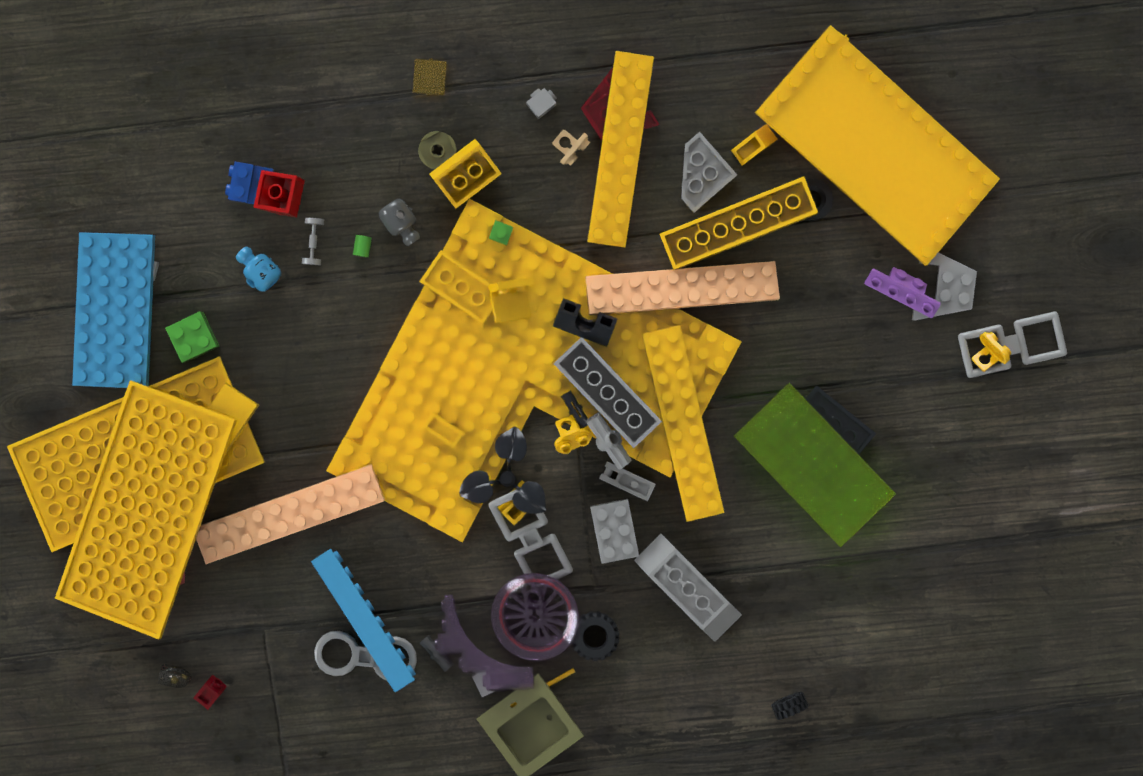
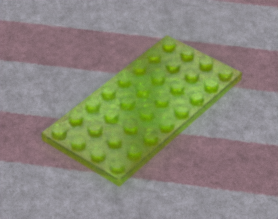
[734,383,896,547]

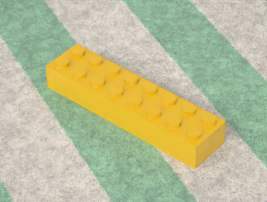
[660,177,818,270]

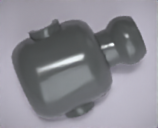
[379,198,420,246]

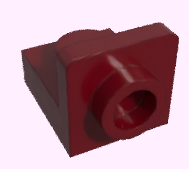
[194,675,227,710]

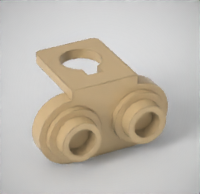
[552,130,590,166]

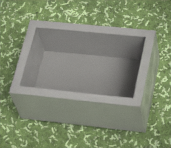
[590,499,639,564]

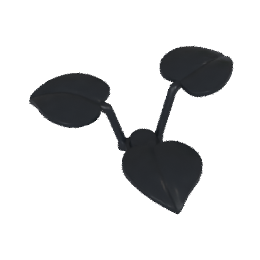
[459,427,546,514]

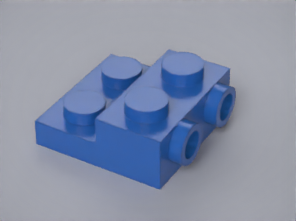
[225,162,274,205]

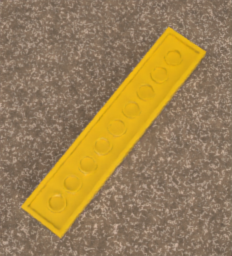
[587,51,654,248]
[642,325,724,522]

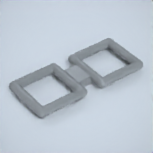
[958,311,1067,378]
[488,487,573,590]

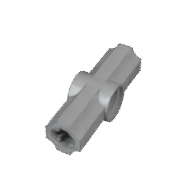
[586,412,632,469]

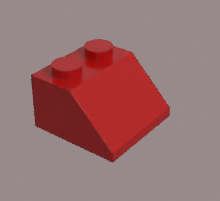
[253,170,305,218]

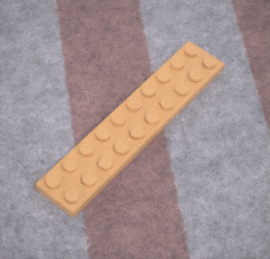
[585,261,780,316]
[196,464,385,564]

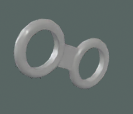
[314,631,417,680]

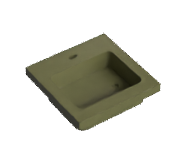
[477,673,584,776]

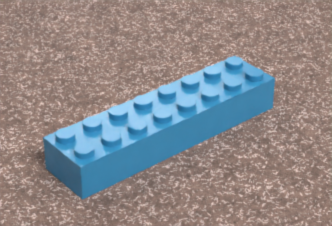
[311,549,416,692]

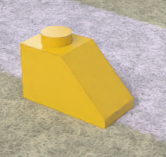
[731,124,778,165]

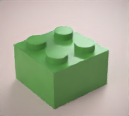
[165,311,220,363]

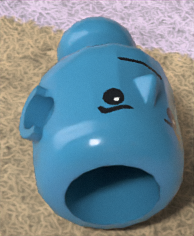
[236,246,281,292]

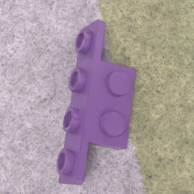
[864,267,941,318]

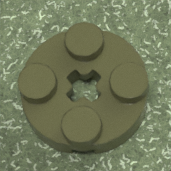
[418,131,457,170]

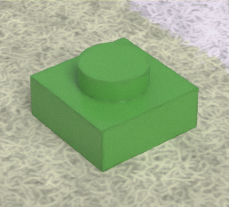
[489,220,514,246]

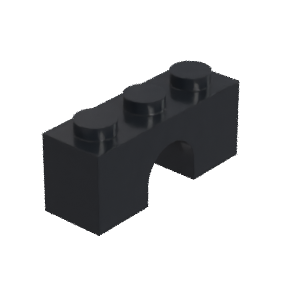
[553,298,617,347]

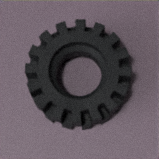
[771,691,809,720]

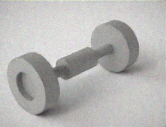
[302,218,324,265]

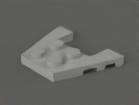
[912,253,977,321]

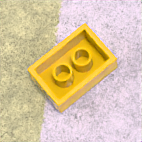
[429,139,501,209]

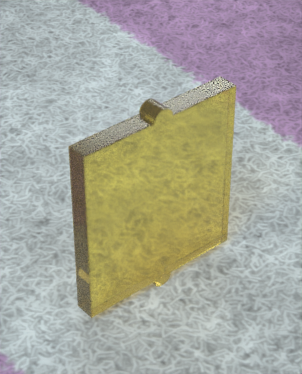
[413,58,447,96]

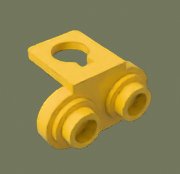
[972,332,1011,372]
[554,415,592,454]

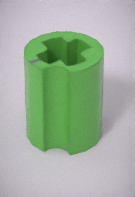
[353,235,372,258]

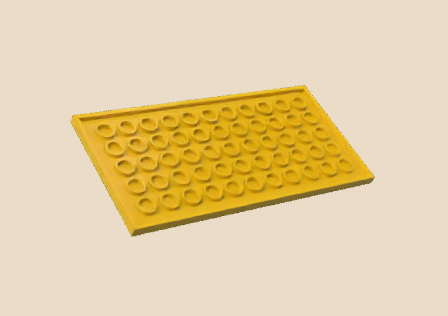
[755,25,1000,266]
[7,356,265,552]
[55,381,237,639]

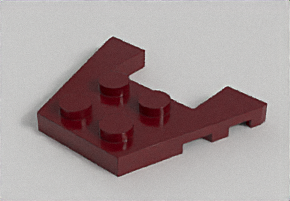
[580,67,659,141]

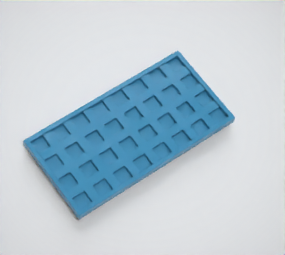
[72,232,155,388]

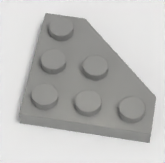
[681,132,737,213]

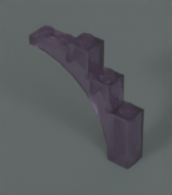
[435,595,534,691]

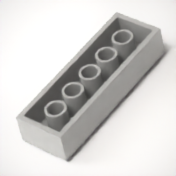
[553,337,662,448]

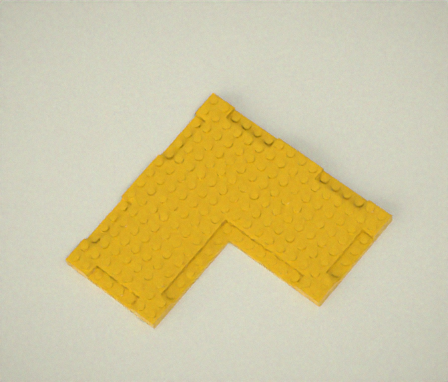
[326,199,742,542]

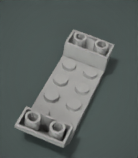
[634,534,742,642]

